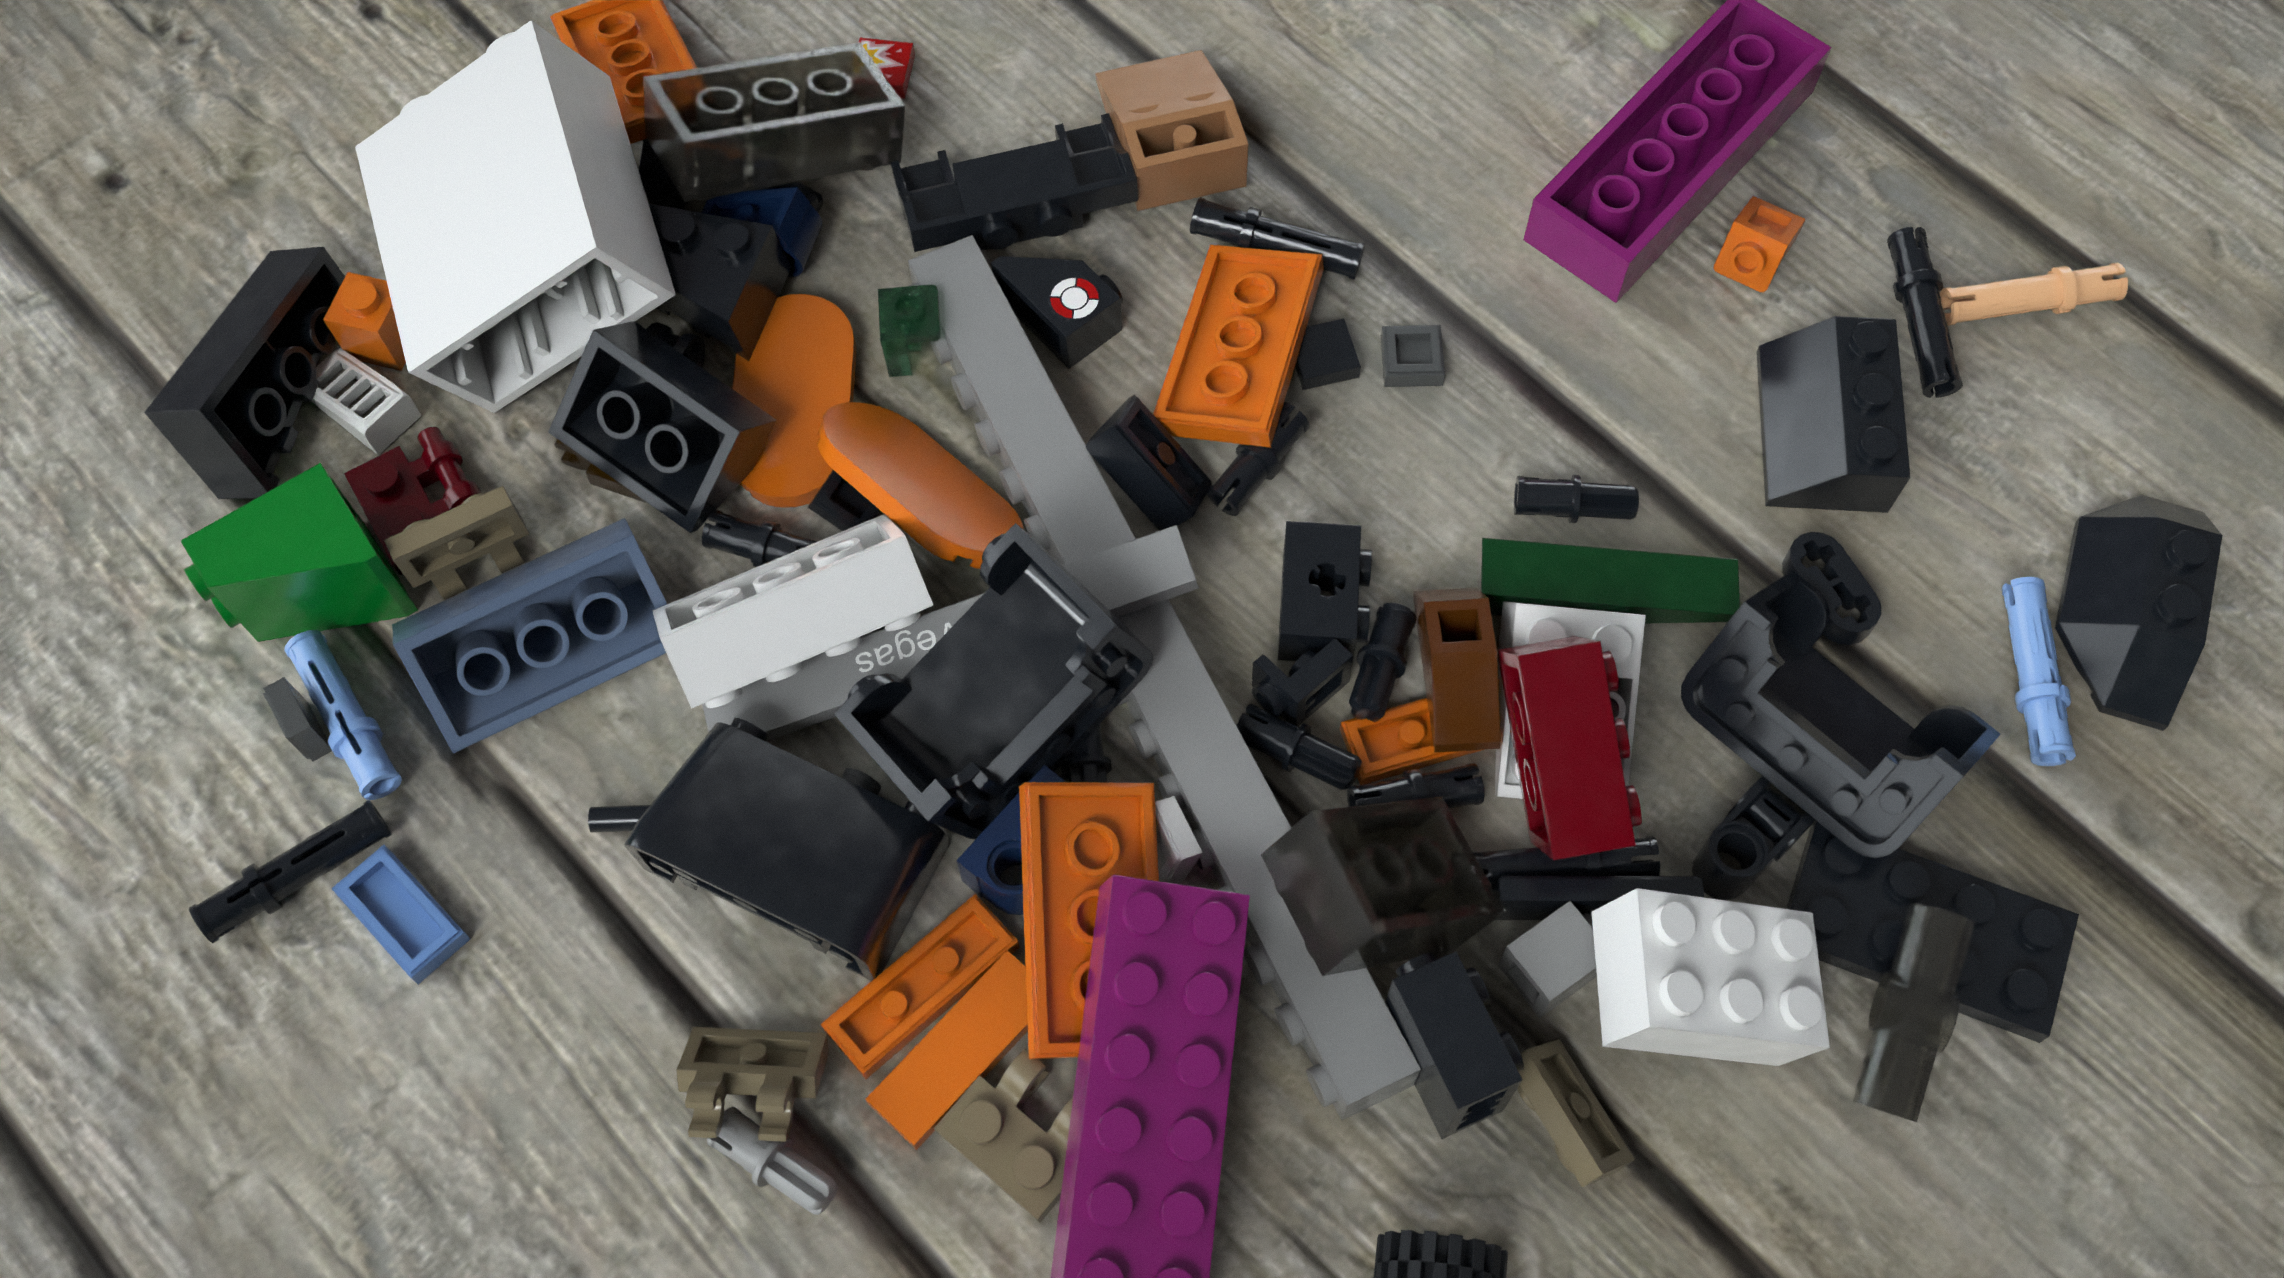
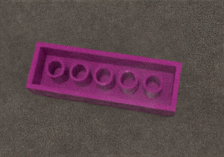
[1523,0,1832,303]
[1050,875,1250,1278]

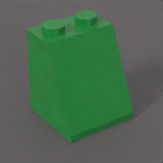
[181,463,418,642]

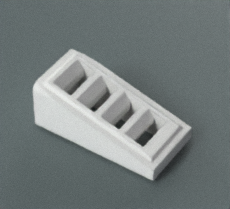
[311,347,422,455]

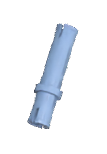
[2002,577,2076,766]
[284,630,402,800]

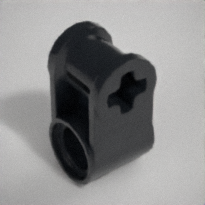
[1692,776,1815,900]

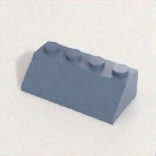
[392,518,667,753]

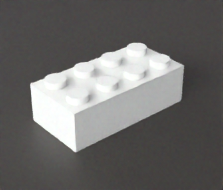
[653,514,933,709]

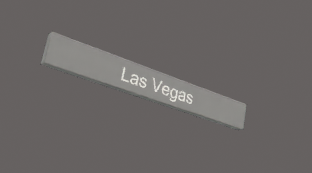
[702,525,1199,741]

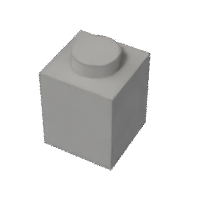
[1498,901,1597,1018]

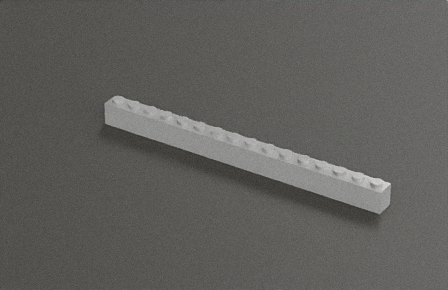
[905,235,1421,1121]

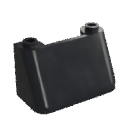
[834,523,1153,839]
[1681,570,2001,858]
[624,718,950,981]

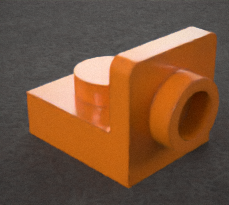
[1713,196,1806,292]

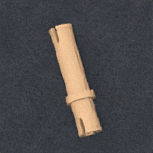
[1940,262,2128,326]

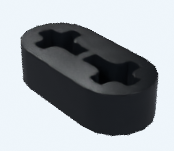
[1782,532,1881,645]

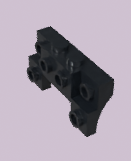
[890,113,1138,252]

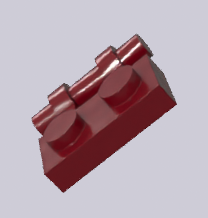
[344,427,482,575]

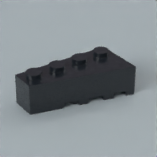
[144,246,345,499]

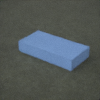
[331,845,471,985]

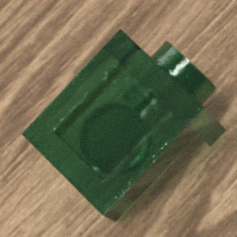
[878,284,941,377]

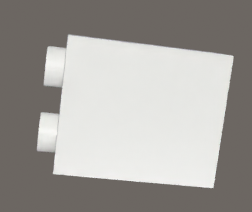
[355,20,676,413]

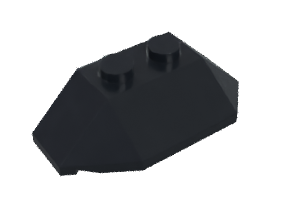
[2055,495,2223,731]

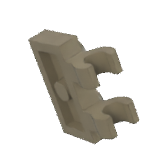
[384,486,529,600]
[676,1027,829,1142]
[934,1049,1073,1223]

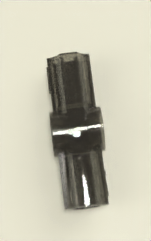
[1853,903,1974,1122]

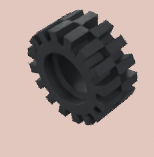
[1374,1230,1508,1278]

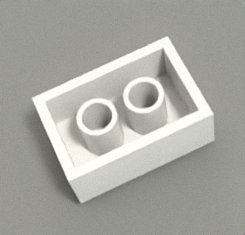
[1591,888,1830,1066]

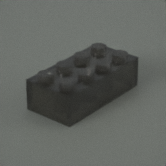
[643,43,905,202]

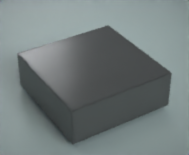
[1380,325,1445,387]
[263,677,332,761]

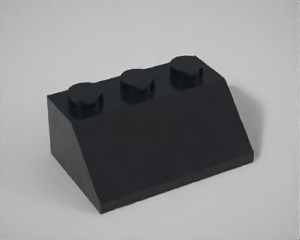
[1756,316,1911,513]
[548,321,777,533]

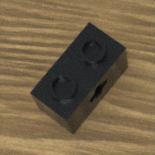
[1277,521,1372,663]

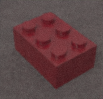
[1497,636,1642,860]

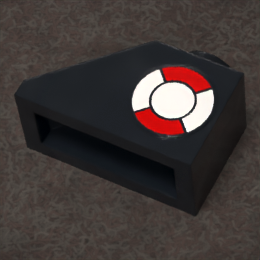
[991,256,1123,369]

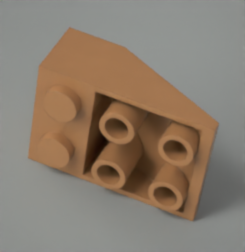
[1095,50,1249,211]

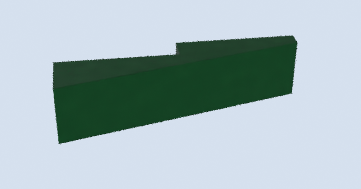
[1481,538,1740,624]

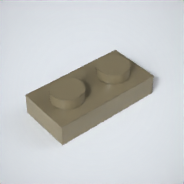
[1518,1039,1635,1188]

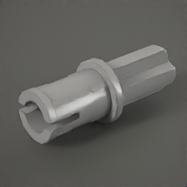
[707,1107,838,1215]

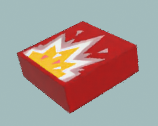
[849,37,915,99]

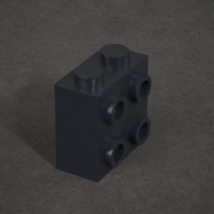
[1385,952,1524,1139]

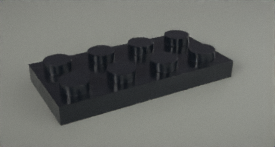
[1786,821,2079,1043]

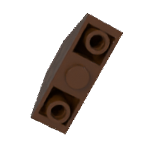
[1413,588,1501,753]

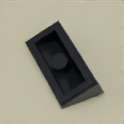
[1086,394,1213,531]

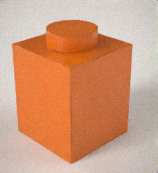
[323,272,406,371]

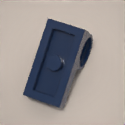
[701,187,823,277]
[956,765,1065,915]

